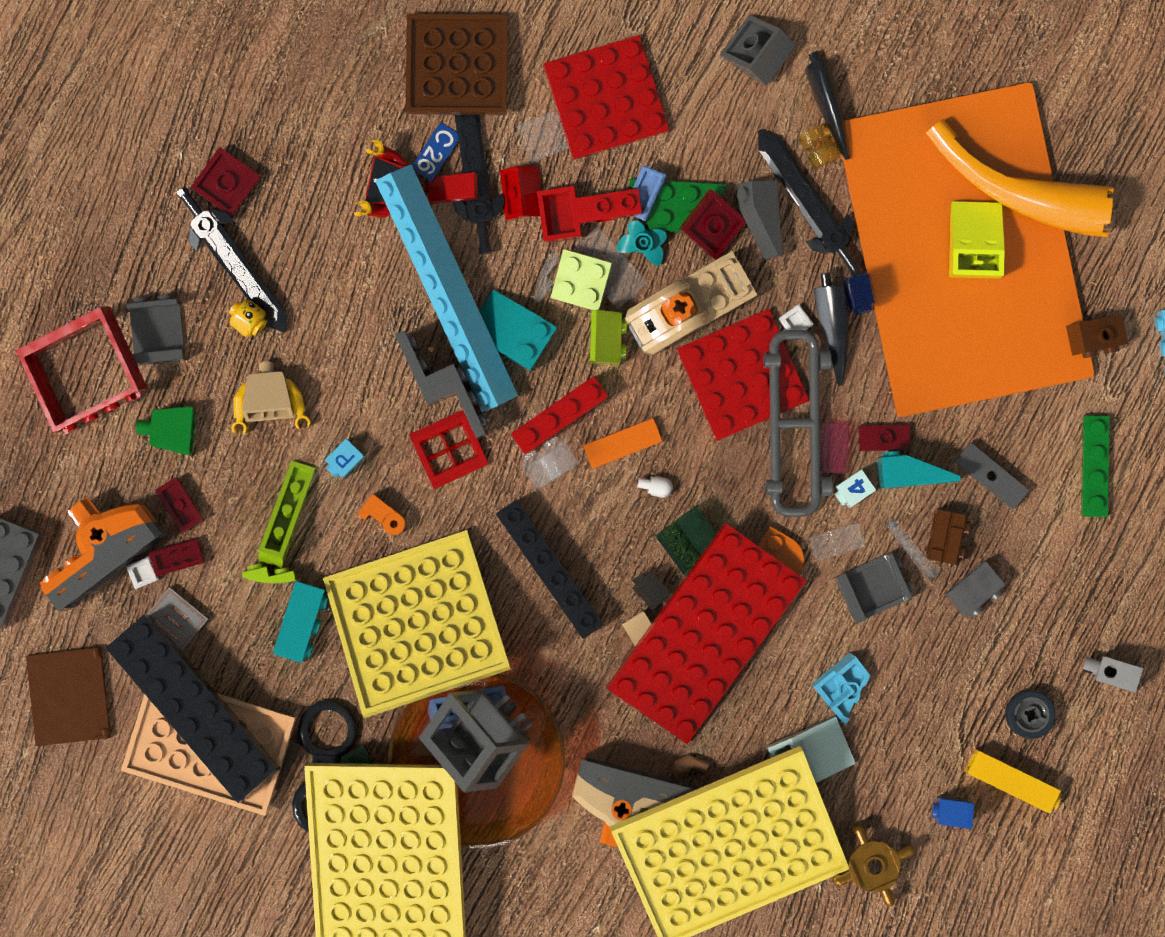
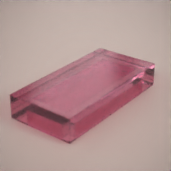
[821,422,850,474]

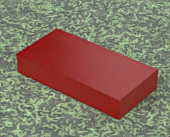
[428,172,478,204]

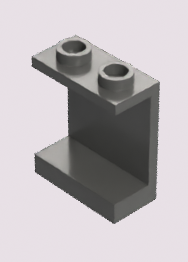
[126,295,186,366]

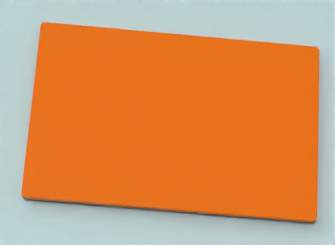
[841,83,1094,417]

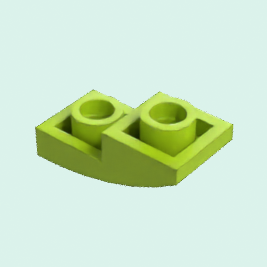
[242,563,298,583]

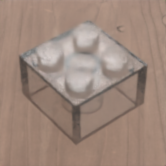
[520,436,579,491]

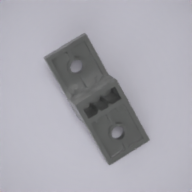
[395,331,489,440]

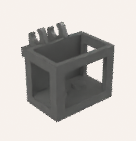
[419,690,533,793]

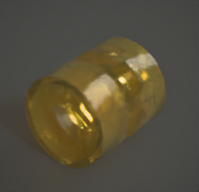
[798,123,843,169]

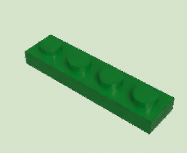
[1081,416,1110,517]

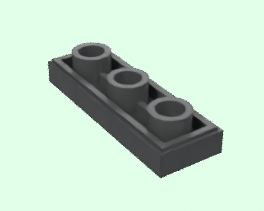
[954,442,1029,510]

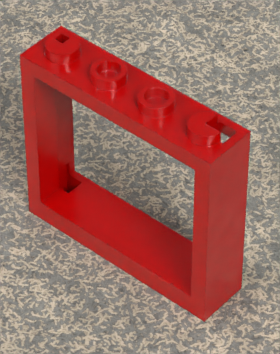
[15,306,148,434]

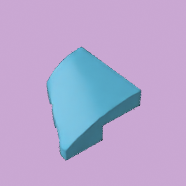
[811,652,870,725]

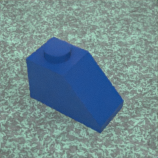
[932,797,974,829]

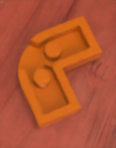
[758,526,804,575]

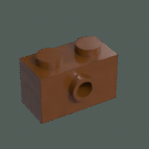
[1066,314,1128,358]

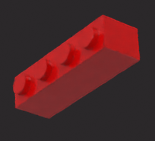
[511,376,608,456]

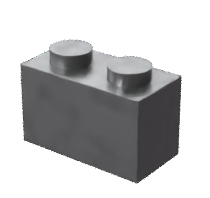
[944,561,1006,618]

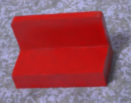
[500,166,542,220]

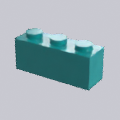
[273,581,329,663]

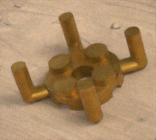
[832,823,915,907]

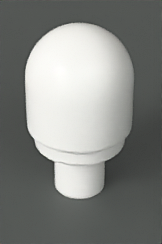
[637,476,673,498]

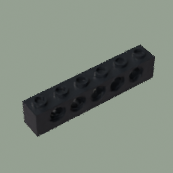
[496,499,604,639]

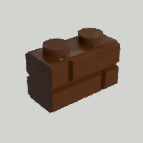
[925,509,970,565]

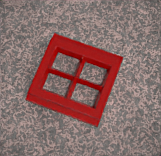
[409,410,489,489]

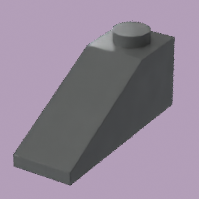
[737,180,783,259]

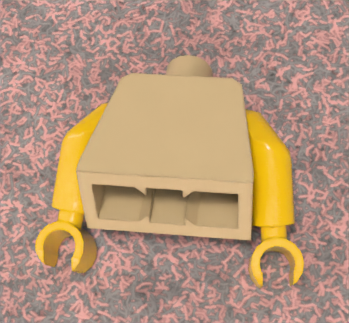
[231,361,310,434]

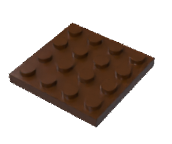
[405,14,508,115]

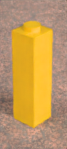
[964,749,1061,814]

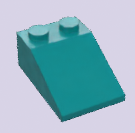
[479,290,557,372]
[876,451,961,489]

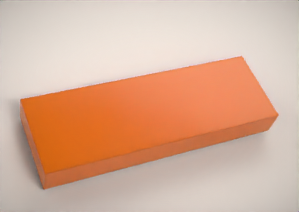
[583,418,662,469]

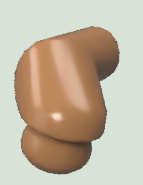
[671,755,709,778]

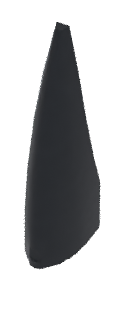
[805,51,850,160]
[814,273,849,386]

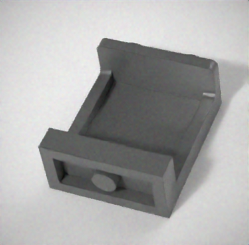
[834,552,914,624]

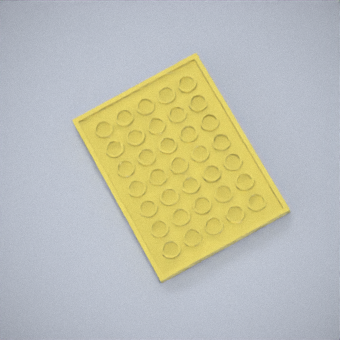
[609,746,849,937]
[304,763,466,937]

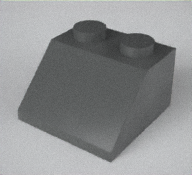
[720,15,796,86]

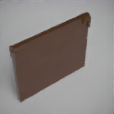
[26,646,111,746]

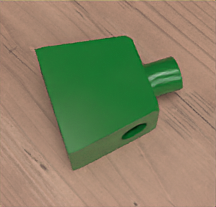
[136,407,197,456]

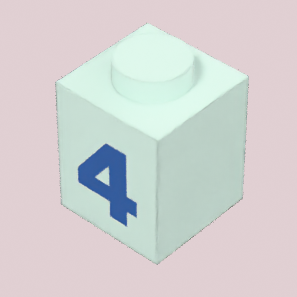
[834,469,876,508]

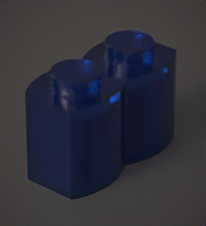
[843,273,877,315]

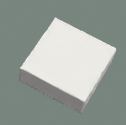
[778,304,814,330]
[126,556,160,589]

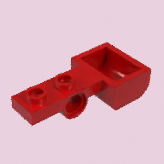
[537,186,643,243]

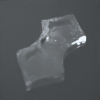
[887,519,938,580]

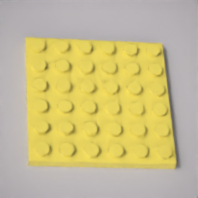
[323,530,511,718]

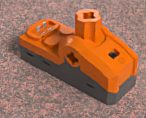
[40,497,167,612]

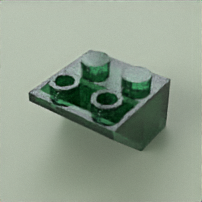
[655,506,716,576]

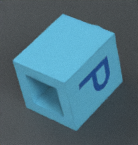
[325,439,365,478]

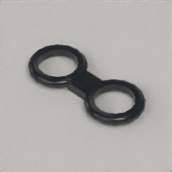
[292,700,358,833]

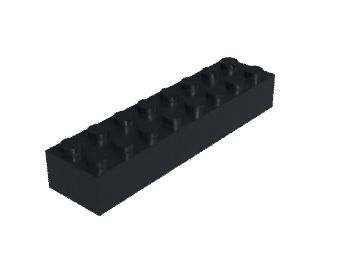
[106,614,281,803]

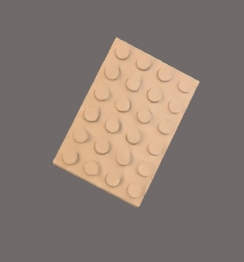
[121,693,296,816]

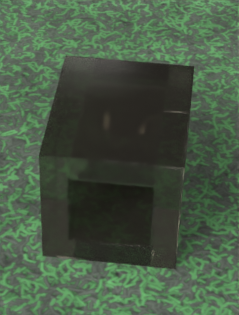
[632,571,671,610]

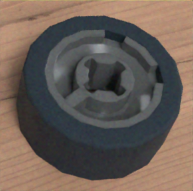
[1005,690,1056,739]

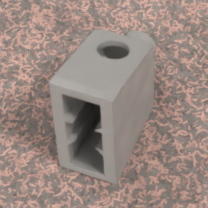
[1082,656,1143,693]

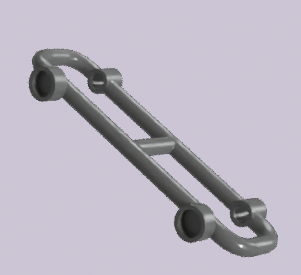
[763,330,833,517]

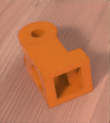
[357,494,406,535]

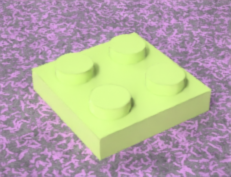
[551,249,613,310]

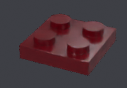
[190,147,262,217]
[679,189,746,260]

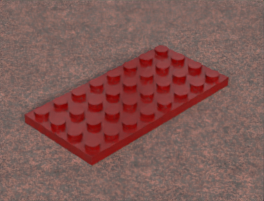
[606,522,807,744]

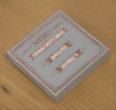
[147,587,209,651]

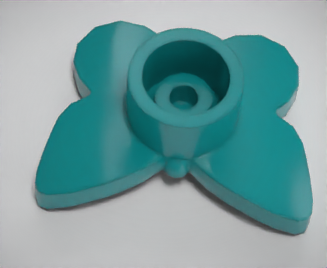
[616,220,667,266]

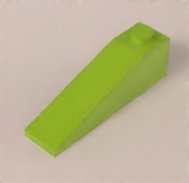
[258,460,315,568]

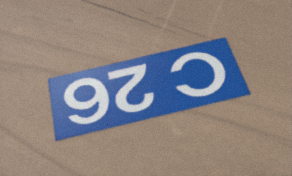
[412,122,459,181]

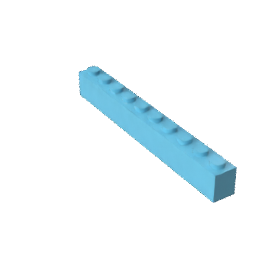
[375,164,518,412]

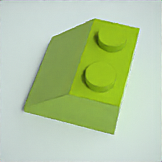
[590,310,627,365]

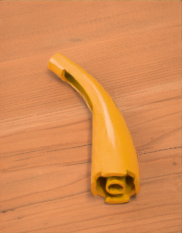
[926,119,1114,238]

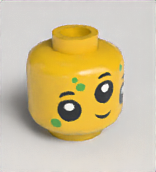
[229,300,267,337]

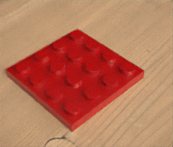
[543,35,669,161]
[676,309,809,441]

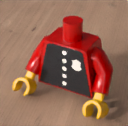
[354,139,426,218]

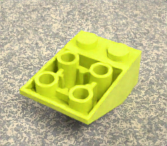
[949,201,1005,279]

